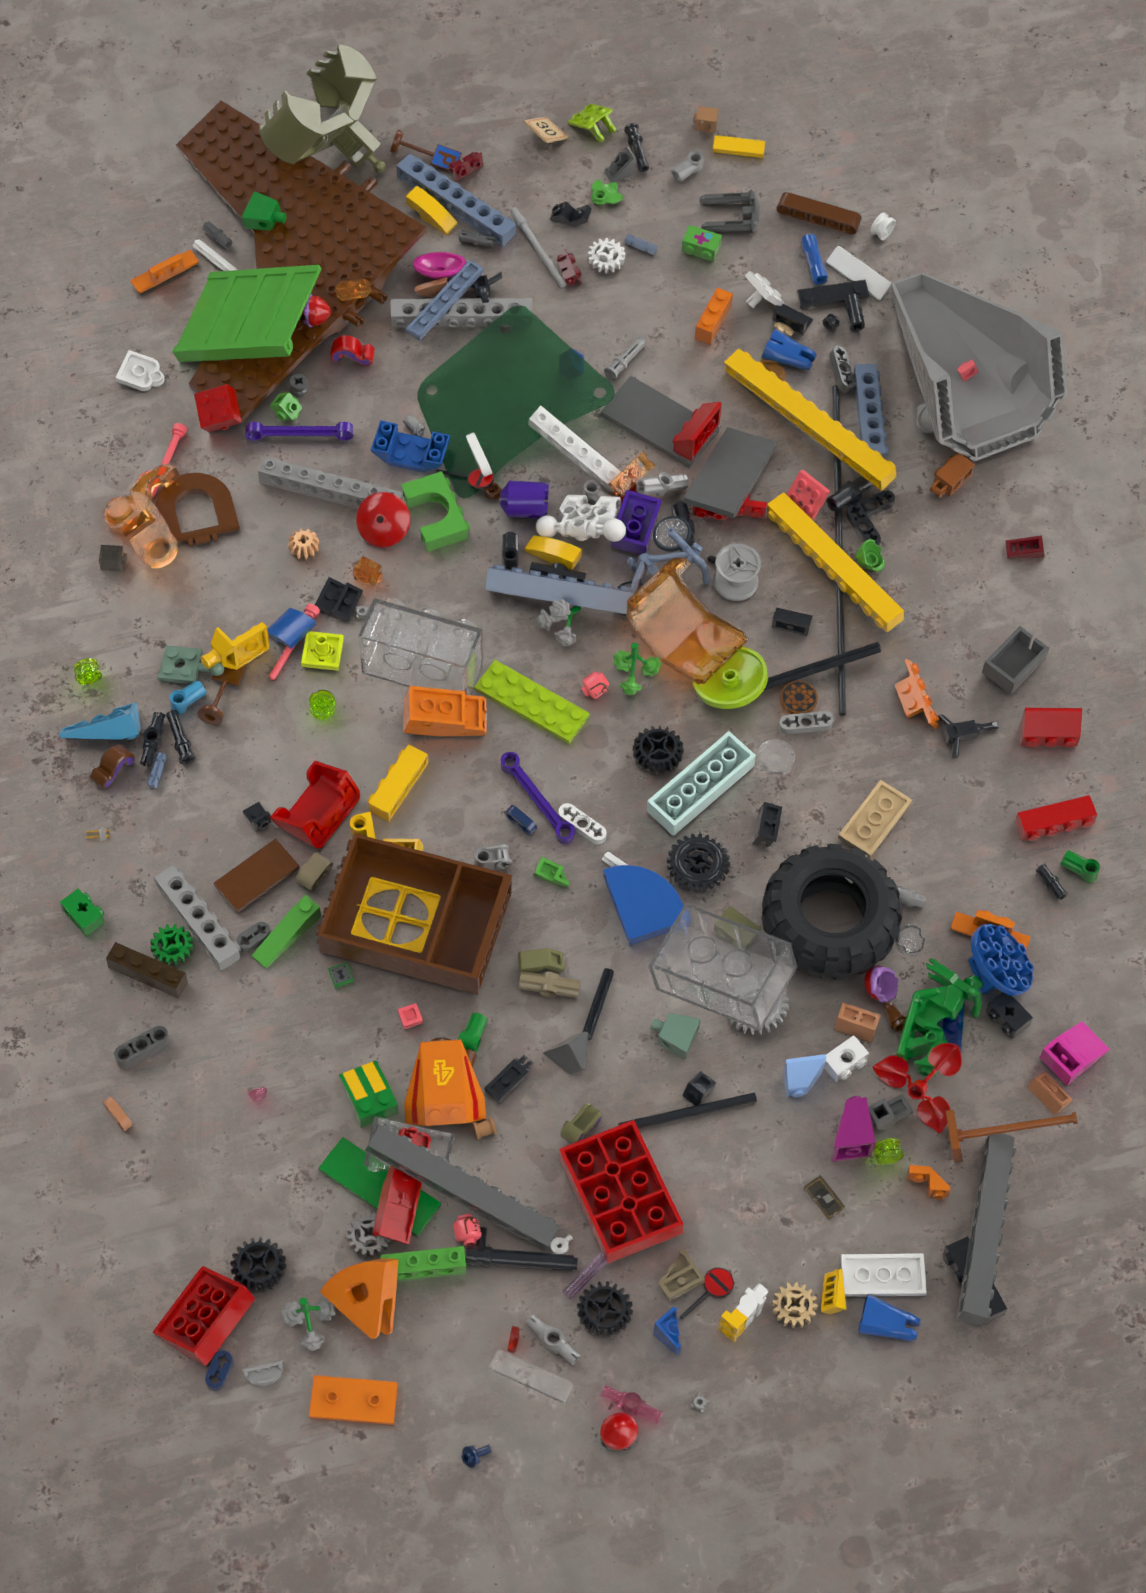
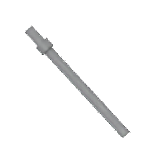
[510,208,566,288]

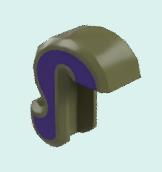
[560,1103,603,1144]

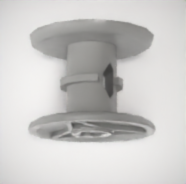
[713,543,761,601]

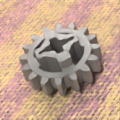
[347,1212,391,1258]

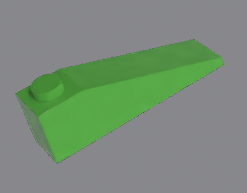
[252,895,321,969]

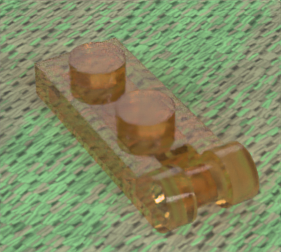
[608,451,655,497]

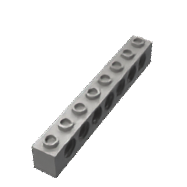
[391,298,532,328]
[258,457,403,508]

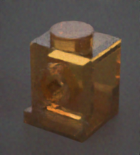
[353,556,383,586]

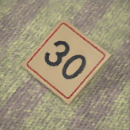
[523,117,568,143]

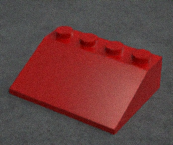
[152,1266,255,1366]

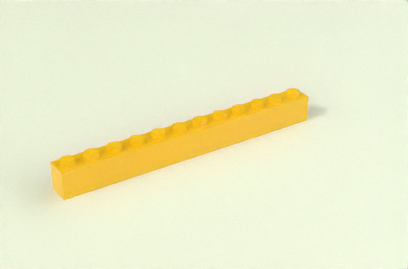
[724,348,896,491]

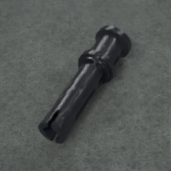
[624,123,650,172]
[166,710,196,765]

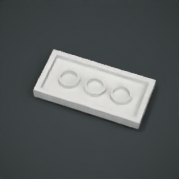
[840,1253,927,1297]

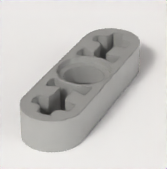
[779,711,834,734]

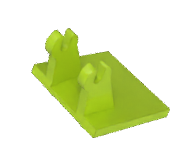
[567,104,617,143]

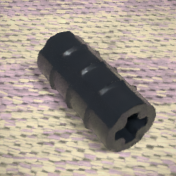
[844,294,865,331]

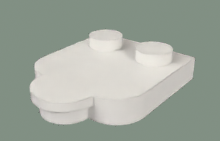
[115,350,165,391]

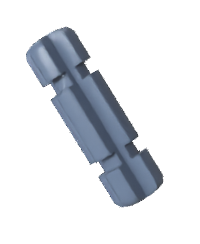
[625,234,658,255]
[147,752,167,788]

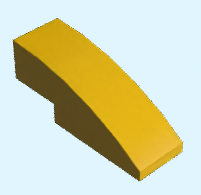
[406,186,458,235]
[524,536,582,570]

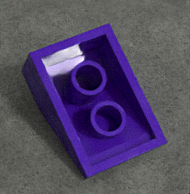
[611,490,662,555]

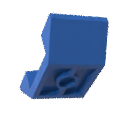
[371,420,450,473]

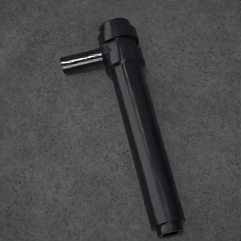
[465,1227,578,1272]

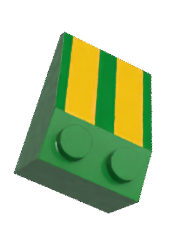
[339,1060,398,1128]

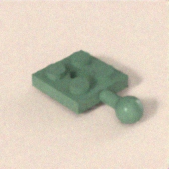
[158,645,224,684]

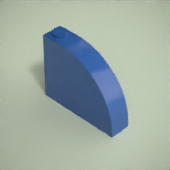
[603,865,691,946]

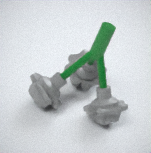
[537,599,581,646]
[281,1297,335,1351]

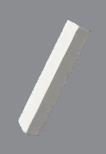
[826,246,891,301]

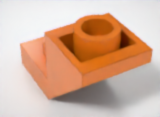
[907,1165,950,1200]

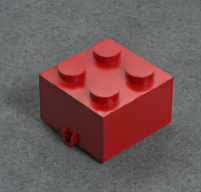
[194,384,242,432]

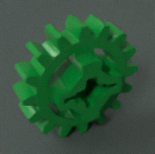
[150,923,193,966]

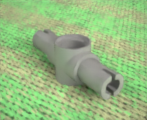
[525,1314,581,1365]

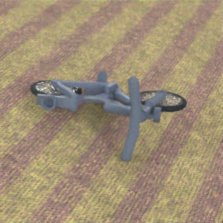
[617,516,710,619]

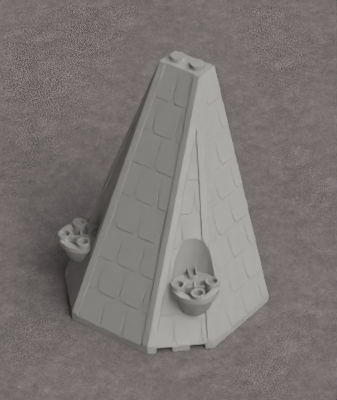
[891,272,1067,461]

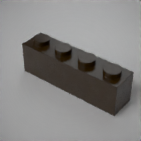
[106,942,188,999]

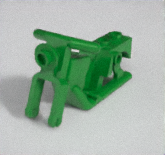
[896,958,983,1077]

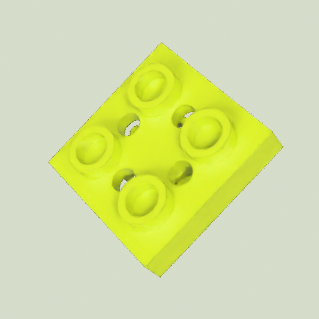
[301,631,344,671]

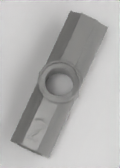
[636,472,688,496]

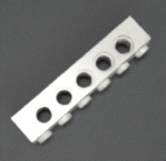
[528,406,624,494]

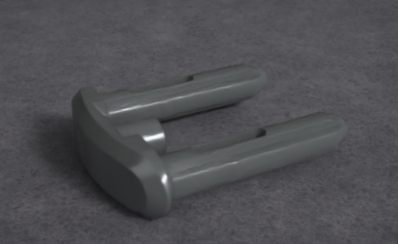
[699,189,760,233]

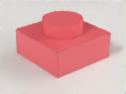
[957,359,978,382]
[397,1003,423,1030]

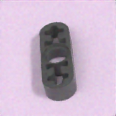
[829,346,855,393]

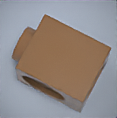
[693,106,719,133]

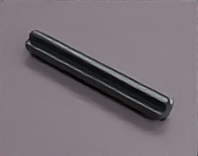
[582,968,614,1041]

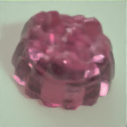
[247,1087,267,1101]

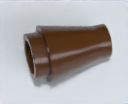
[883,1002,907,1032]

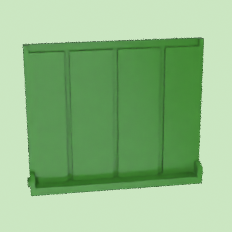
[172,265,321,362]

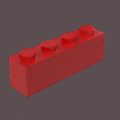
[1015,795,1098,841]

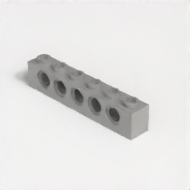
[154,865,241,971]

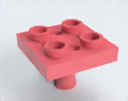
[786,470,830,520]

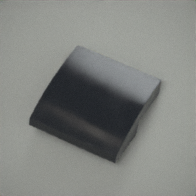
[315,577,363,621]

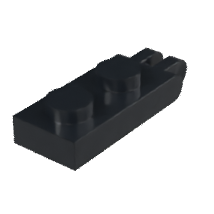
[484,1055,534,1103]

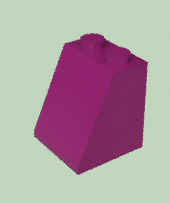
[831,1096,876,1162]

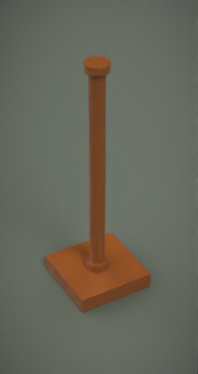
[946,1110,1078,1163]

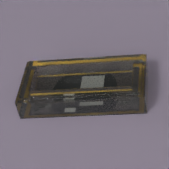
[804,1175,846,1220]

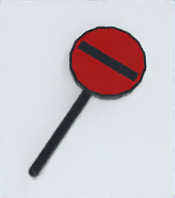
[436,468,494,489]
[680,1267,734,1319]

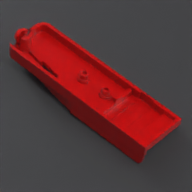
[372,1127,431,1245]

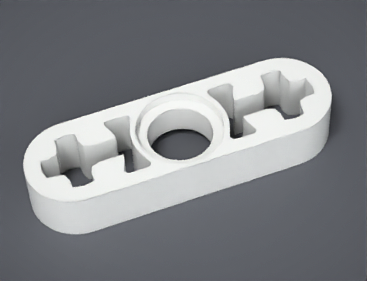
[466,432,492,477]
[559,803,606,844]

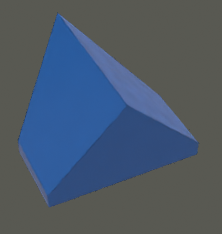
[653,1307,681,1354]

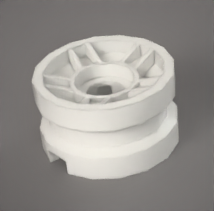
[870,212,896,240]

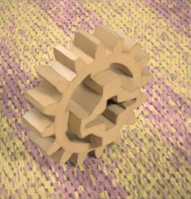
[772,1282,818,1329]

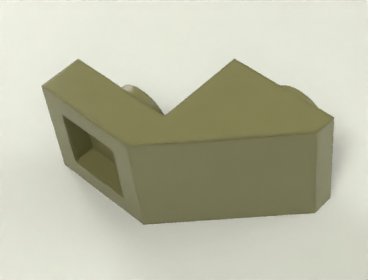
[518,948,565,973]

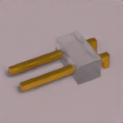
[86,827,110,840]

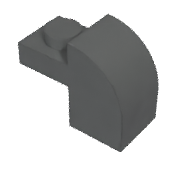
[869,1094,913,1130]

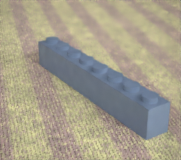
[485,564,636,615]

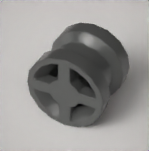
[290,374,308,396]

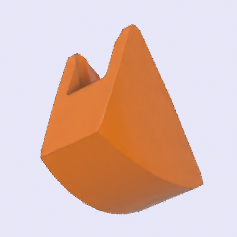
[320,1258,398,1339]

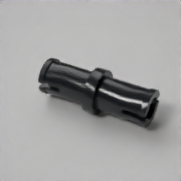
[1036,864,1068,901]

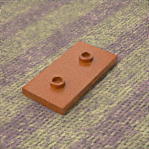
[309,1375,398,1426]

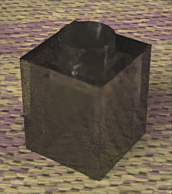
[99,545,127,571]

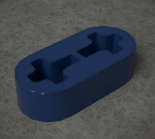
[504,805,537,836]
[205,1350,233,1391]

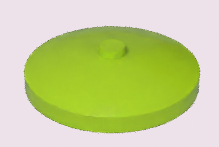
[693,646,768,709]

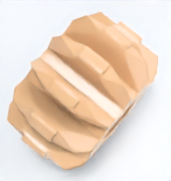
[288,528,319,560]

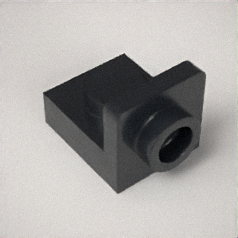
[243,802,271,831]
[682,1071,717,1105]

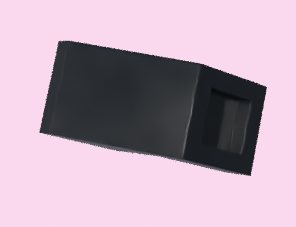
[550,201,592,227]

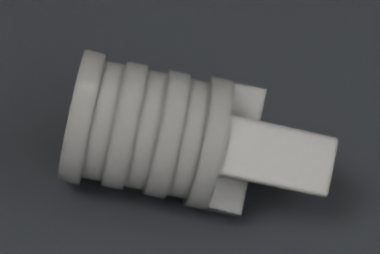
[896,885,926,908]

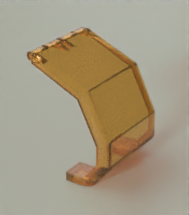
[626,557,749,684]

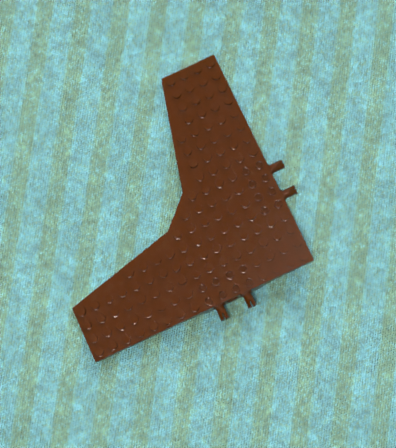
[176,100,427,422]

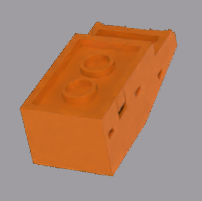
[403,686,487,737]

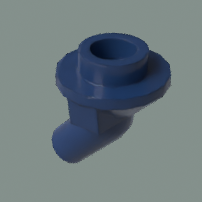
[462,1444,492,1467]

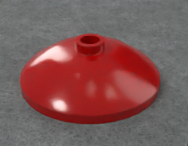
[356,492,411,547]

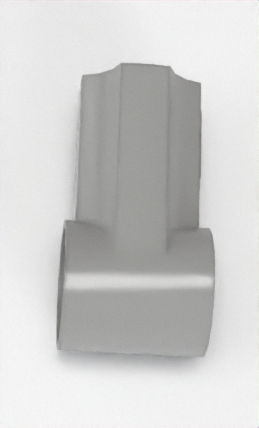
[671,150,703,182]
[582,479,610,504]

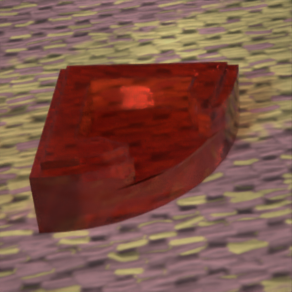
[507,1326,520,1353]

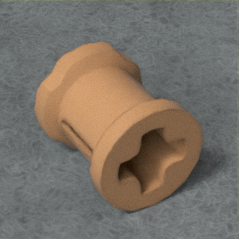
[472,1117,497,1140]

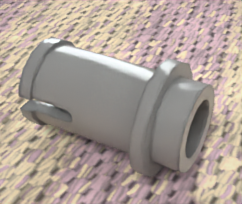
[403,414,426,436]

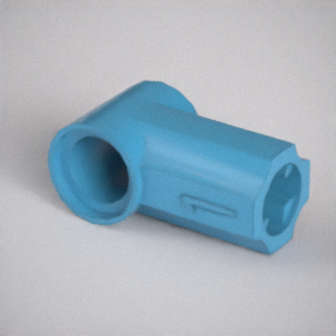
[170,680,207,714]

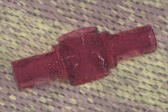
[600,1384,663,1424]

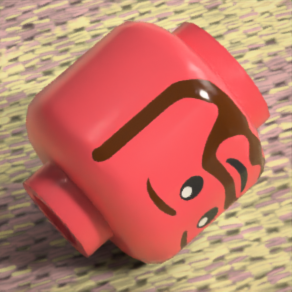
[581,671,610,699]
[453,1214,481,1246]

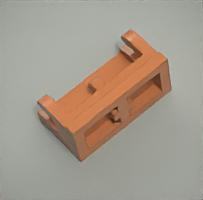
[834,1003,881,1043]

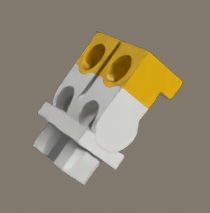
[718,1283,768,1342]

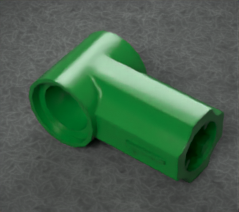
[1060,850,1100,883]
[458,1013,488,1053]

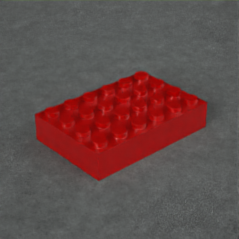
[559,1120,684,1264]

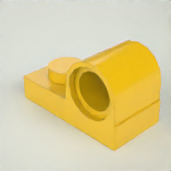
[350,812,376,839]

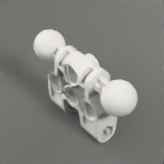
[536,495,626,542]

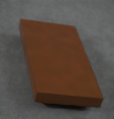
[214,838,300,913]

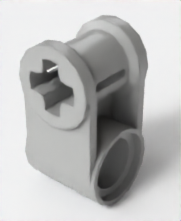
[474,844,512,870]

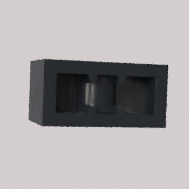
[986,992,1033,1039]

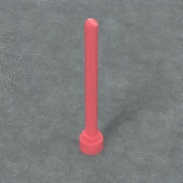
[148,423,188,499]
[269,603,320,680]

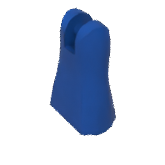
[761,329,817,370]
[858,1294,921,1341]

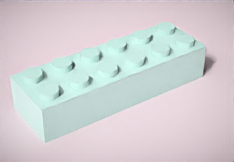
[646,731,756,836]

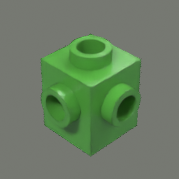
[269,392,303,422]

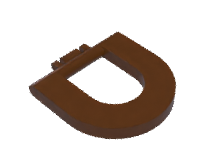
[155,473,240,547]

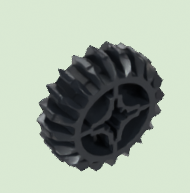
[632,725,684,775]
[230,1237,287,1294]
[577,1281,633,1338]

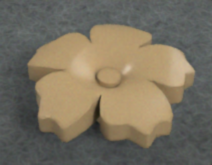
[774,322,794,337]

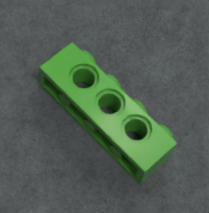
[381,1246,466,1281]

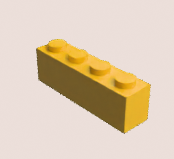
[368,744,428,822]

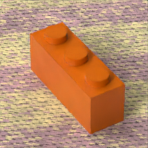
[695,287,733,345]

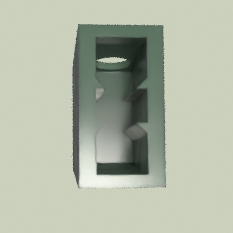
[650,1013,700,1060]

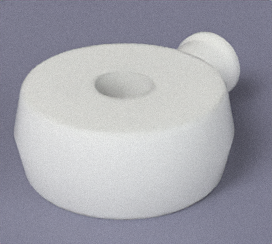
[550,1234,573,1254]

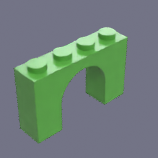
[401,471,470,552]

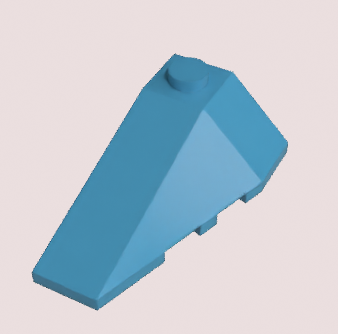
[59,702,141,740]

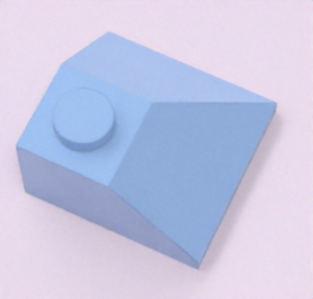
[783,1054,826,1098]

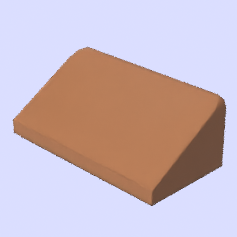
[1028,1072,1073,1115]

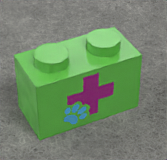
[681,225,722,261]

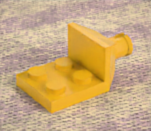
[200,622,270,670]

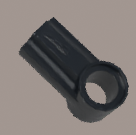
[502,532,519,570]

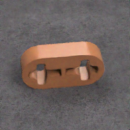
[102,1096,133,1131]

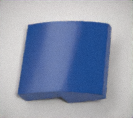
[267,608,316,649]

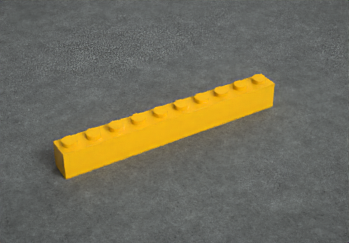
[767,492,904,632]

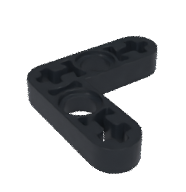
[846,490,895,546]

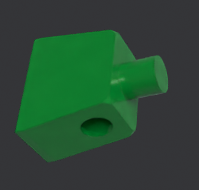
[241,192,287,231]

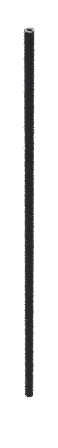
[832,385,846,716]

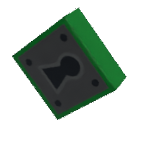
[328,963,353,988]

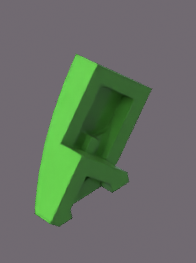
[533,857,570,888]

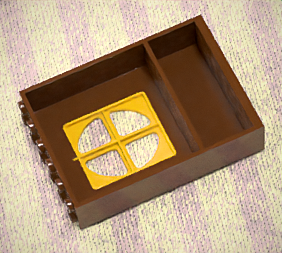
[316,833,512,995]

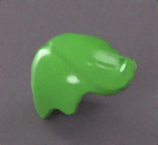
[855,539,885,572]

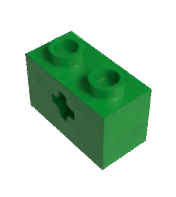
[60,888,105,937]

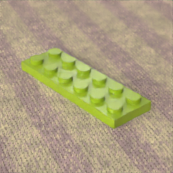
[474,660,590,744]

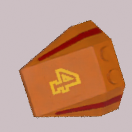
[404,1039,486,1126]

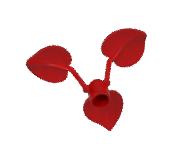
[872,1043,962,1134]

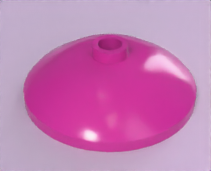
[413,252,466,280]

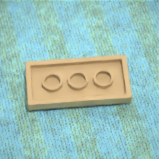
[838,780,912,858]

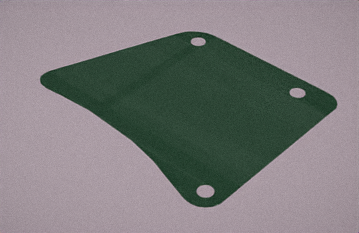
[417,305,615,498]

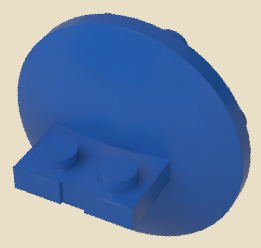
[968,924,1034,996]

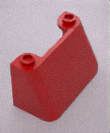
[270,761,360,849]

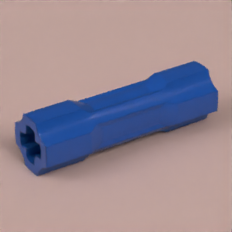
[801,234,828,285]

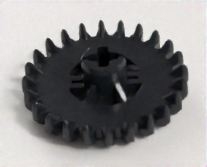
[666,833,730,893]

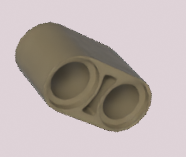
[296,852,333,891]

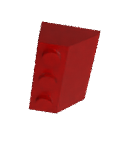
[672,402,722,461]
[1019,707,1082,748]

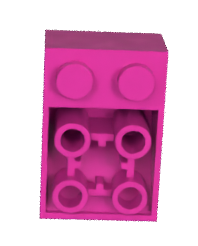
[1039,1021,1110,1086]

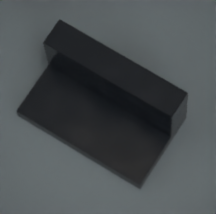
[772,304,813,336]
[771,608,813,636]

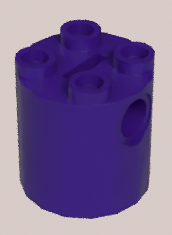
[500,480,549,519]

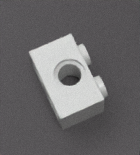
[824,1035,869,1082]

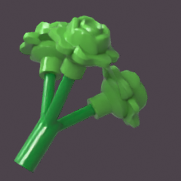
[613,643,661,695]

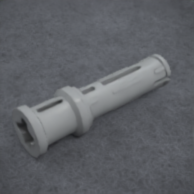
[604,337,647,380]

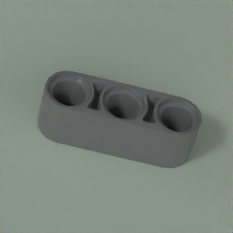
[114,1026,170,1069]

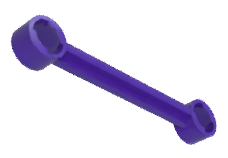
[245,422,354,441]
[501,752,575,844]

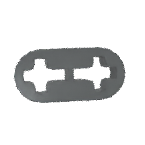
[236,922,271,953]

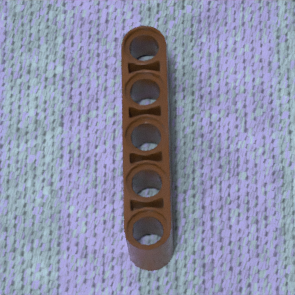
[776,192,862,235]

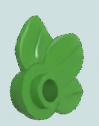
[591,179,624,205]

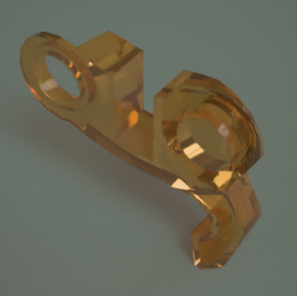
[103,464,180,568]

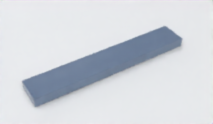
[406,260,484,341]

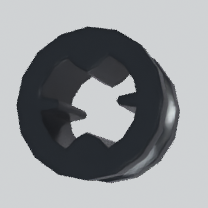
[822,314,840,331]

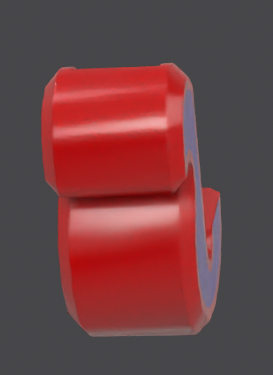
[330,335,375,366]

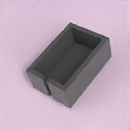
[982,626,1049,695]

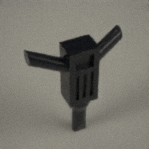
[470,272,502,303]
[938,714,999,759]

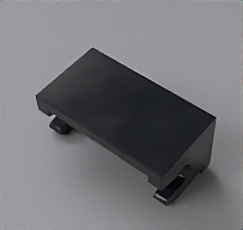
[752,802,782,847]

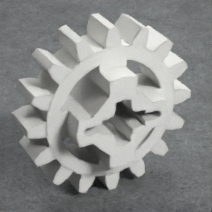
[588,238,625,273]

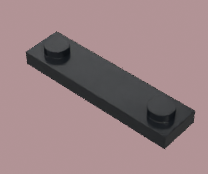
[797,280,869,308]

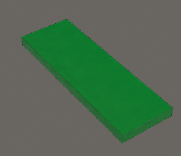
[318,1137,442,1238]

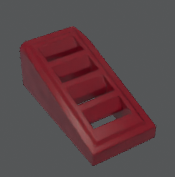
[1005,535,1045,558]

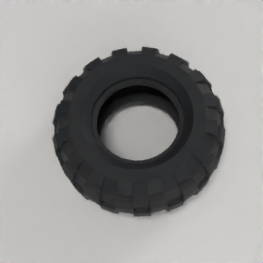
[761,844,902,980]

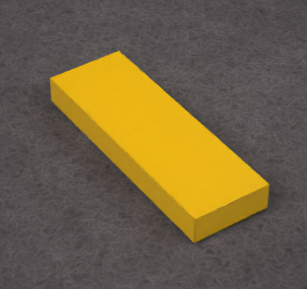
[713,135,765,158]

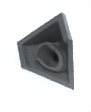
[604,146,636,183]
[543,1031,588,1074]

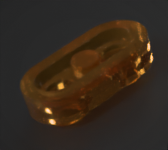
[335,279,371,300]

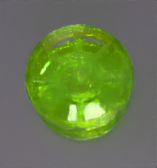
[73,658,102,685]
[309,689,336,720]
[873,1138,904,1165]

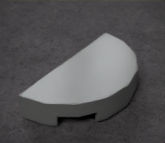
[242,1360,283,1387]

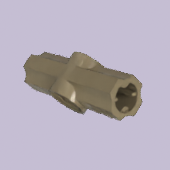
[519,971,580,998]

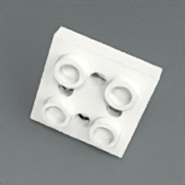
[745,271,784,308]

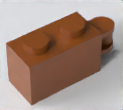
[930,452,975,498]

